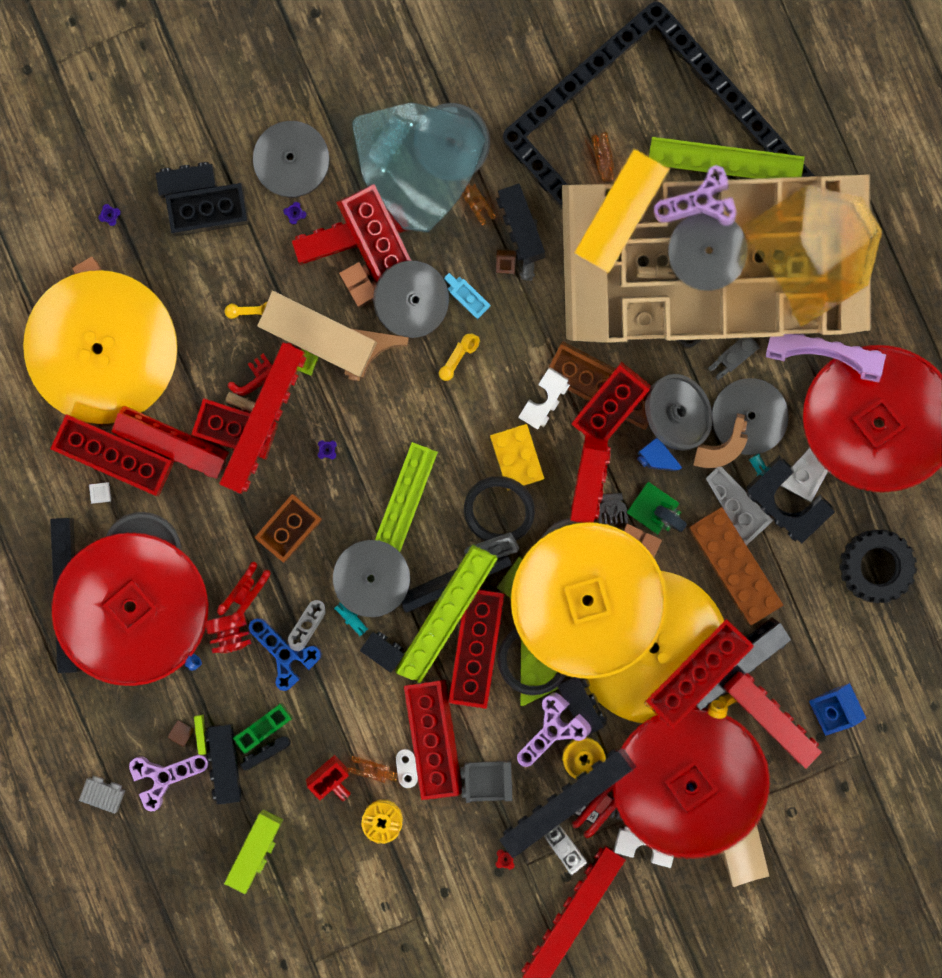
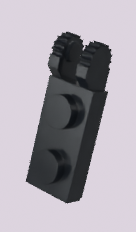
[240,736,291,771]

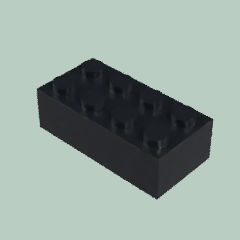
[165,183,249,237]

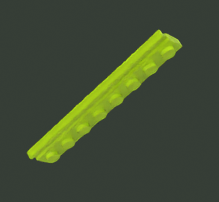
[649,137,805,179]
[367,442,438,582]
[395,545,498,683]

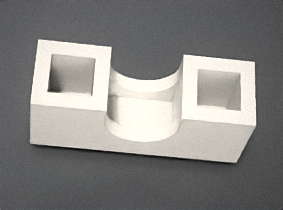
[518,367,570,429]
[614,826,674,868]

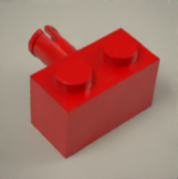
[306,755,351,801]

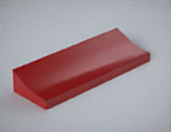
[336,184,411,284]
[644,619,754,729]
[404,679,462,800]

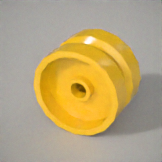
[562,737,606,779]

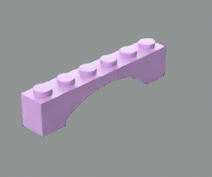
[766,334,886,383]

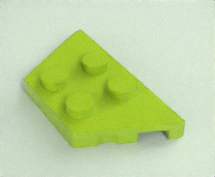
[520,639,559,706]

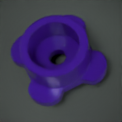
[284,202,306,225]
[98,204,121,226]
[317,440,337,460]

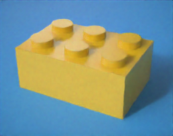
[490,424,544,491]

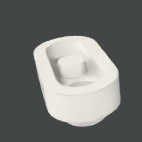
[396,749,418,788]

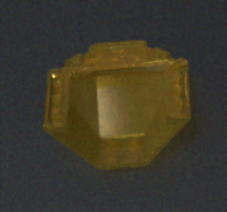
[740,185,882,327]

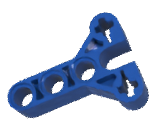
[249,618,322,691]

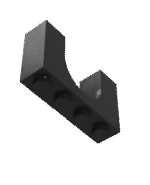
[746,455,835,544]

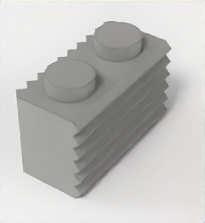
[79,775,125,814]

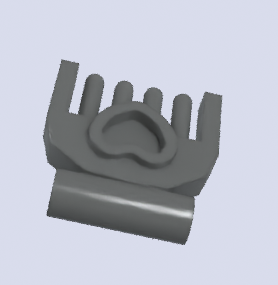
[599,493,628,525]

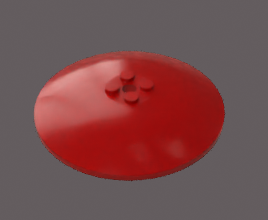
[803,345,942,492]
[52,533,208,686]
[613,707,770,859]

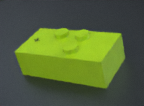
[224,809,283,894]

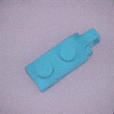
[444,273,491,320]

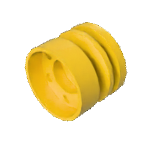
[362,799,403,843]

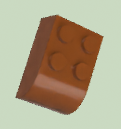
[254,494,323,563]

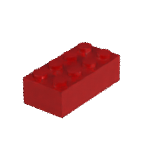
[571,361,651,440]
[191,398,278,460]
[570,436,611,523]

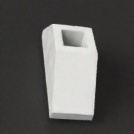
[544,825,587,875]

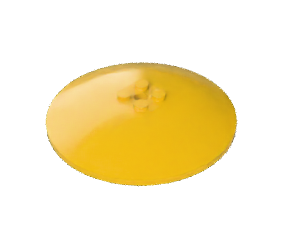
[23,270,178,424]
[511,523,667,679]
[587,571,724,723]

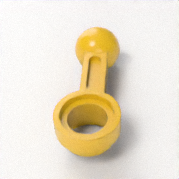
[224,301,268,319]
[439,333,480,381]
[708,693,737,719]

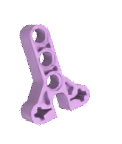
[654,166,736,226]
[517,693,591,767]
[129,754,210,811]

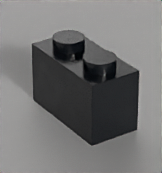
[360,631,405,673]

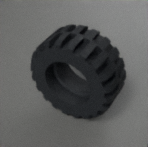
[839,530,917,603]

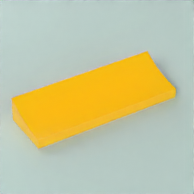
[574,149,669,273]

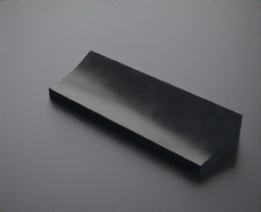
[402,555,512,613]

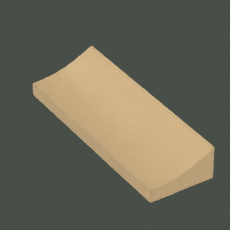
[257,290,377,377]
[723,825,769,887]

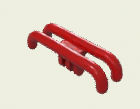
[228,343,294,396]
[217,562,270,623]
[571,785,617,838]

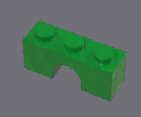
[233,703,293,754]

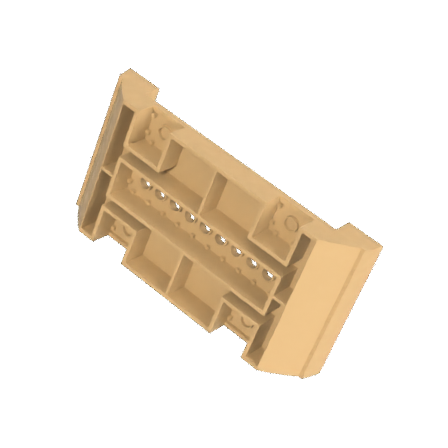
[562,174,871,342]

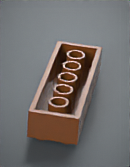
[687,507,783,626]

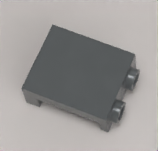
[461,761,513,803]

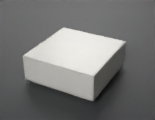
[89,482,111,504]

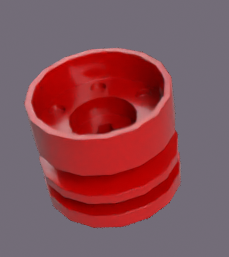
[205,614,252,654]

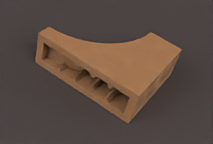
[345,329,409,381]

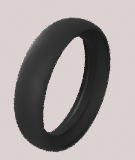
[464,476,535,541]
[498,629,566,695]

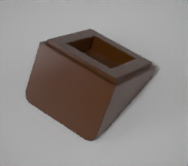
[496,250,516,274]
[167,720,195,747]

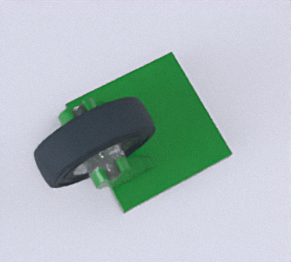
[627,482,687,535]

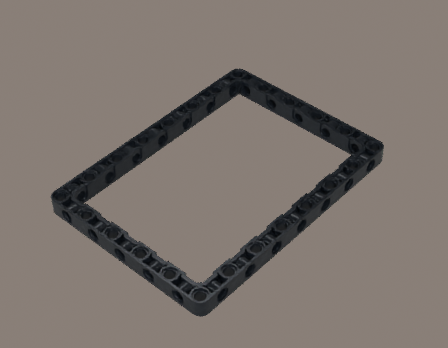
[503,1,816,349]

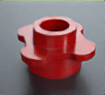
[496,849,514,870]

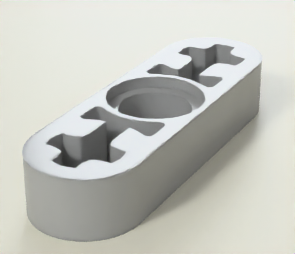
[288,600,326,651]

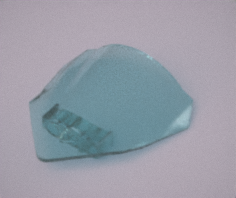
[353,102,486,232]

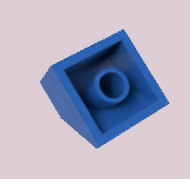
[637,438,682,472]
[809,683,866,736]

